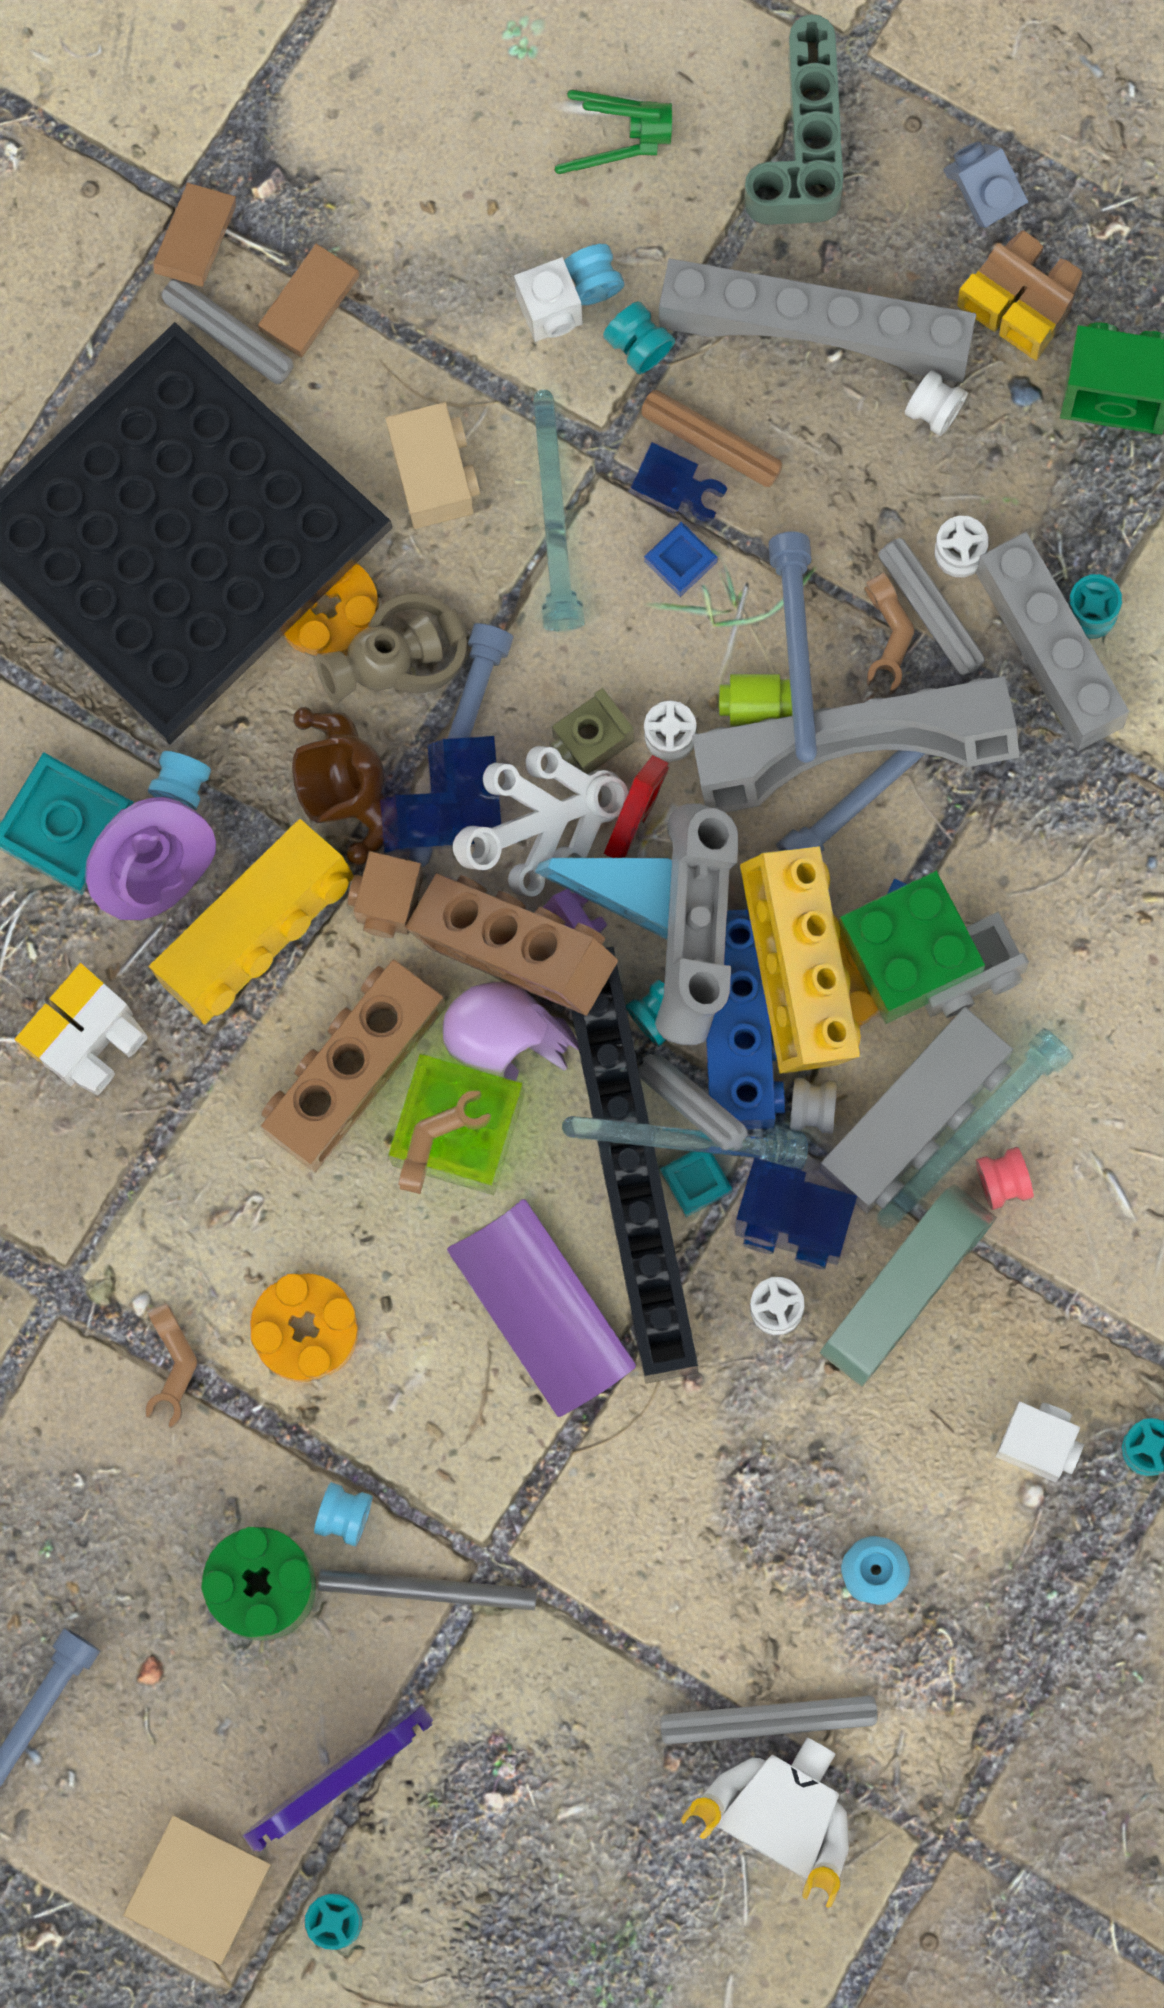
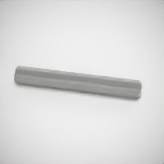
[660,1696,878,1744]

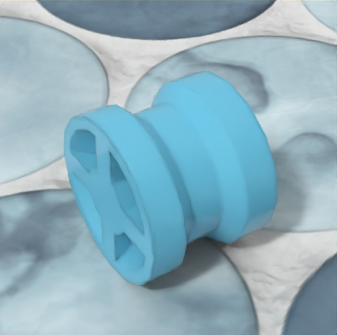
[564,244,624,305]
[148,751,211,810]
[314,1482,373,1547]

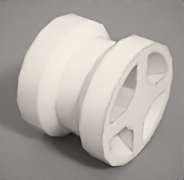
[905,370,968,436]
[935,516,988,578]
[644,700,697,762]
[750,1277,804,1336]

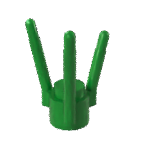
[554,89,672,174]

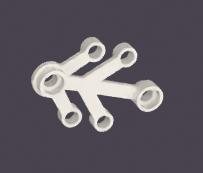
[453,746,628,897]

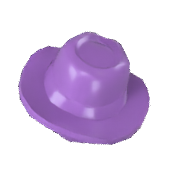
[85,797,216,920]

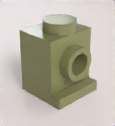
[550,687,634,775]

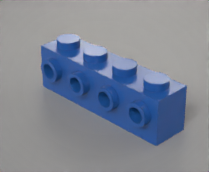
[706,910,785,1129]

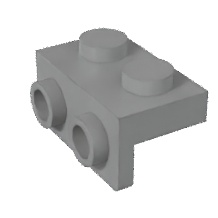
[925,912,1029,1018]

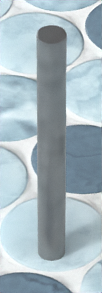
[318,1569,537,1611]

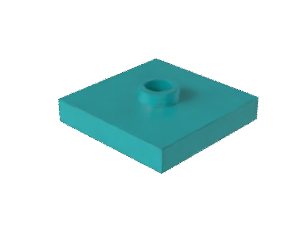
[0,752,134,895]

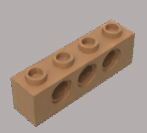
[405,873,618,1016]
[261,959,446,1173]

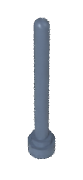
[768,532,817,763]
[409,623,514,867]
[776,750,925,853]
[0,1628,101,1787]

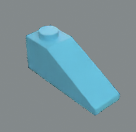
[535,858,672,940]

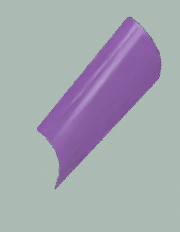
[447,1199,636,1417]

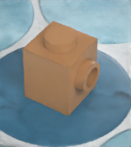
[348,851,424,938]

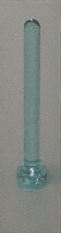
[533,389,585,632]
[877,1028,1074,1229]
[562,1116,808,1174]

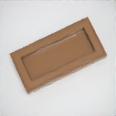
[154,183,236,287]
[258,244,359,358]

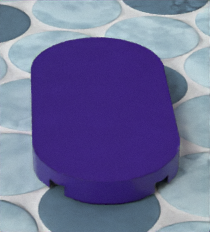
[242,1704,433,1852]

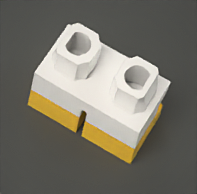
[14,962,147,1095]

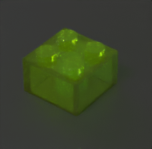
[388,1054,525,1196]

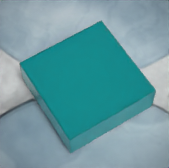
[660,1143,733,1218]

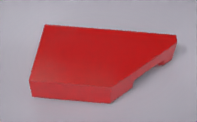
[603,755,670,858]

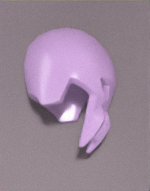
[443,982,579,1087]

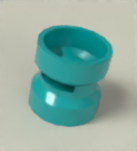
[603,301,675,375]
[1068,574,1122,639]

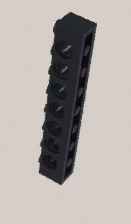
[571,946,698,1384]

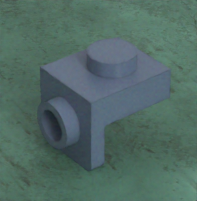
[943,142,1028,228]

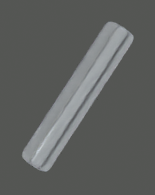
[161,279,294,384]
[878,538,985,676]
[638,1054,748,1151]

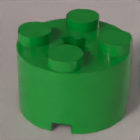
[201,1527,316,1641]

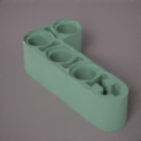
[744,14,843,225]
[820,1184,997,1387]

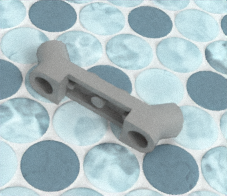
[655,804,738,1045]

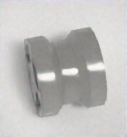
[790,1077,837,1134]

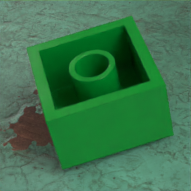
[1060,322,1164,435]
[839,870,985,1024]

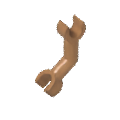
[864,572,914,695]
[398,1091,491,1194]
[146,1303,197,1428]

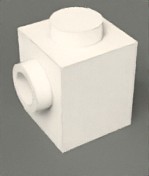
[514,257,583,342]
[995,1401,1084,1483]

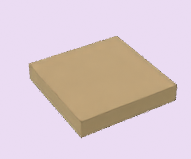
[123,1815,272,1965]

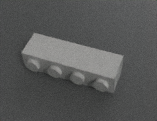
[976,532,1129,751]
[819,1007,1013,1214]

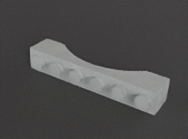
[659,258,976,383]
[692,676,1020,813]

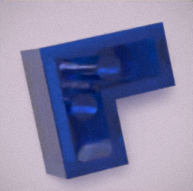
[380,736,502,853]
[735,1157,857,1269]

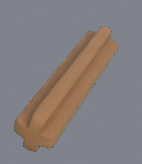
[641,390,782,487]

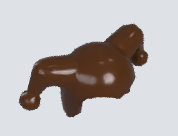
[292,707,399,865]

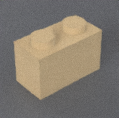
[385,402,480,529]

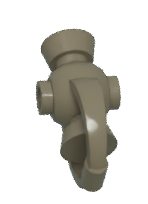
[316,593,470,703]

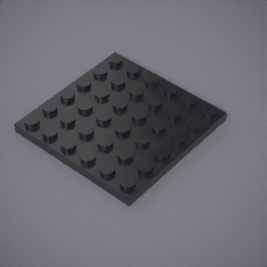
[0,322,393,745]

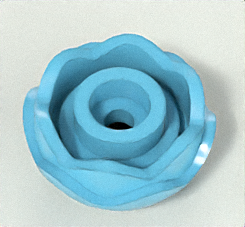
[841,1536,910,1605]

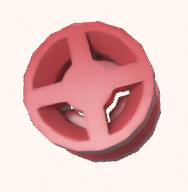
[976,1147,1034,1210]

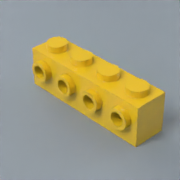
[148,819,354,1025]
[740,846,861,1074]

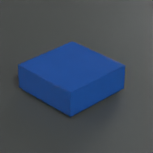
[644,522,718,597]

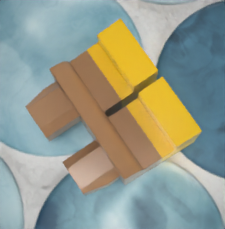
[957,231,1083,361]

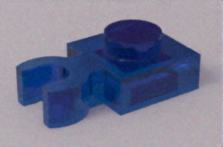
[628,442,728,522]

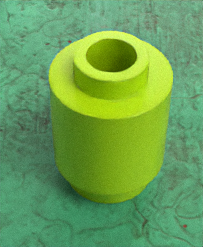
[719,674,793,727]

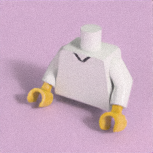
[681,1738,849,1908]

